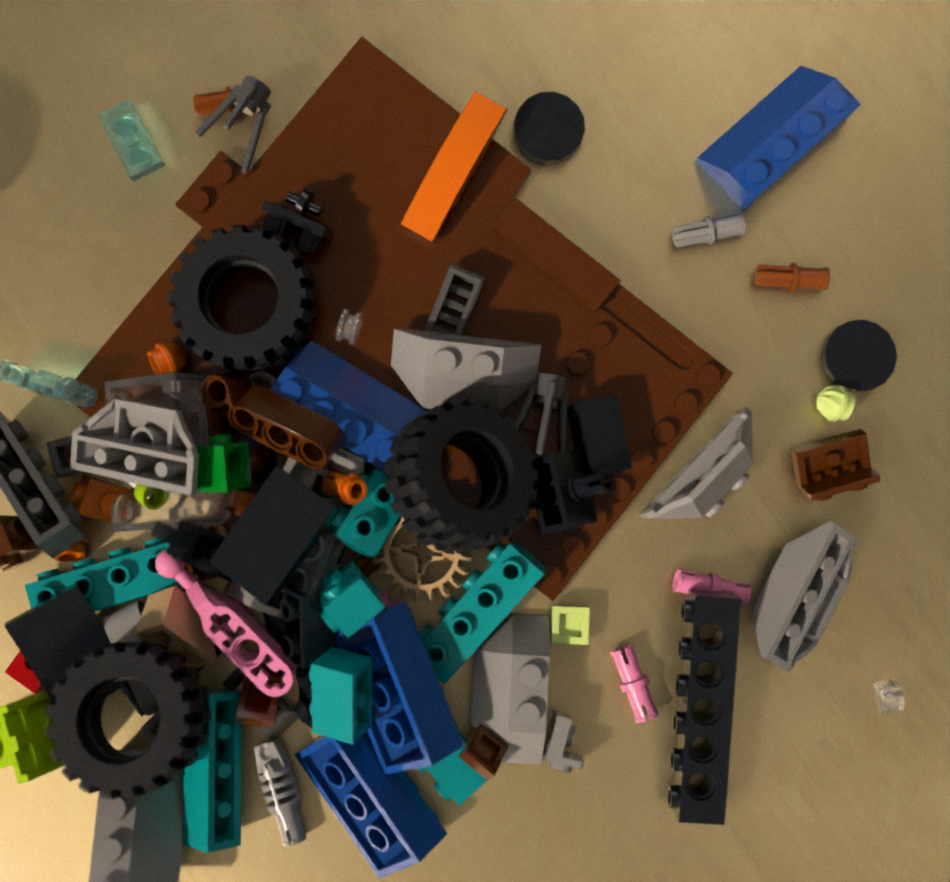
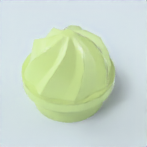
[816,385,855,421]

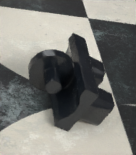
[261,188,334,254]

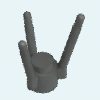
[195,75,271,174]
[513,373,570,455]

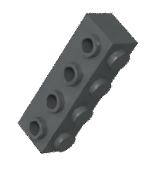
[0,411,86,558]

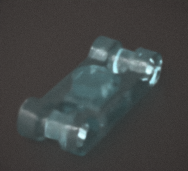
[0,360,98,408]

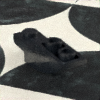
[280,583,338,729]

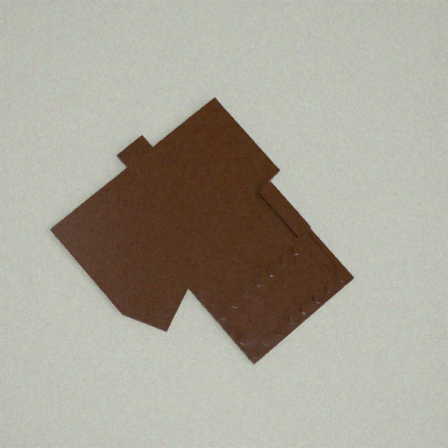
[62,37,733,601]

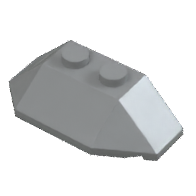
[391,328,541,414]
[70,399,199,496]
[639,407,753,519]
[752,521,857,671]
[470,613,550,765]

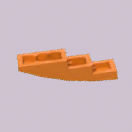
[401,91,508,242]

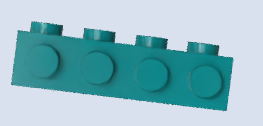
[25,538,181,612]
[419,538,547,685]
[183,687,241,853]

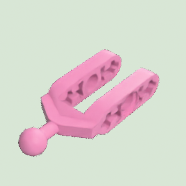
[155,549,296,697]

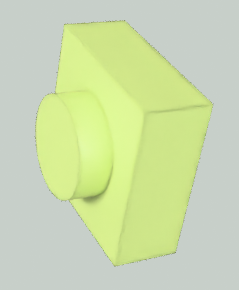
[550,605,590,645]

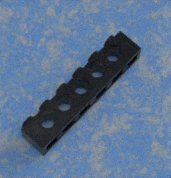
[668,589,741,825]

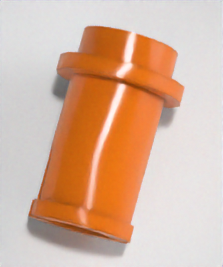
[322,471,367,505]

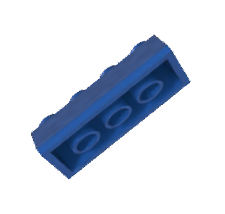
[696,66,861,212]
[271,340,427,475]
[332,601,464,775]
[295,731,447,878]

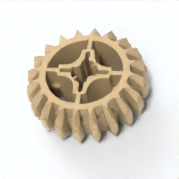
[373,515,474,603]

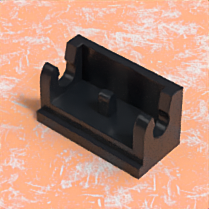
[567,395,632,474]

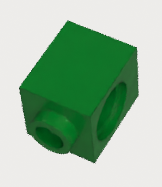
[195,434,252,493]

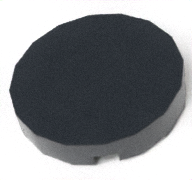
[514,92,585,164]
[821,320,897,393]

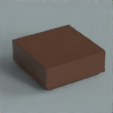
[458,724,508,780]

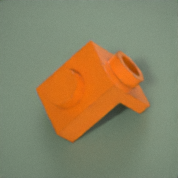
[69,474,133,526]

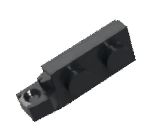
[151,520,232,582]

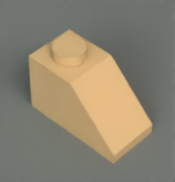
[135,586,217,669]

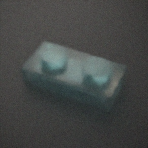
[98,99,166,182]

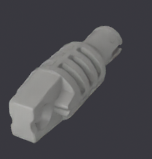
[254,738,307,847]

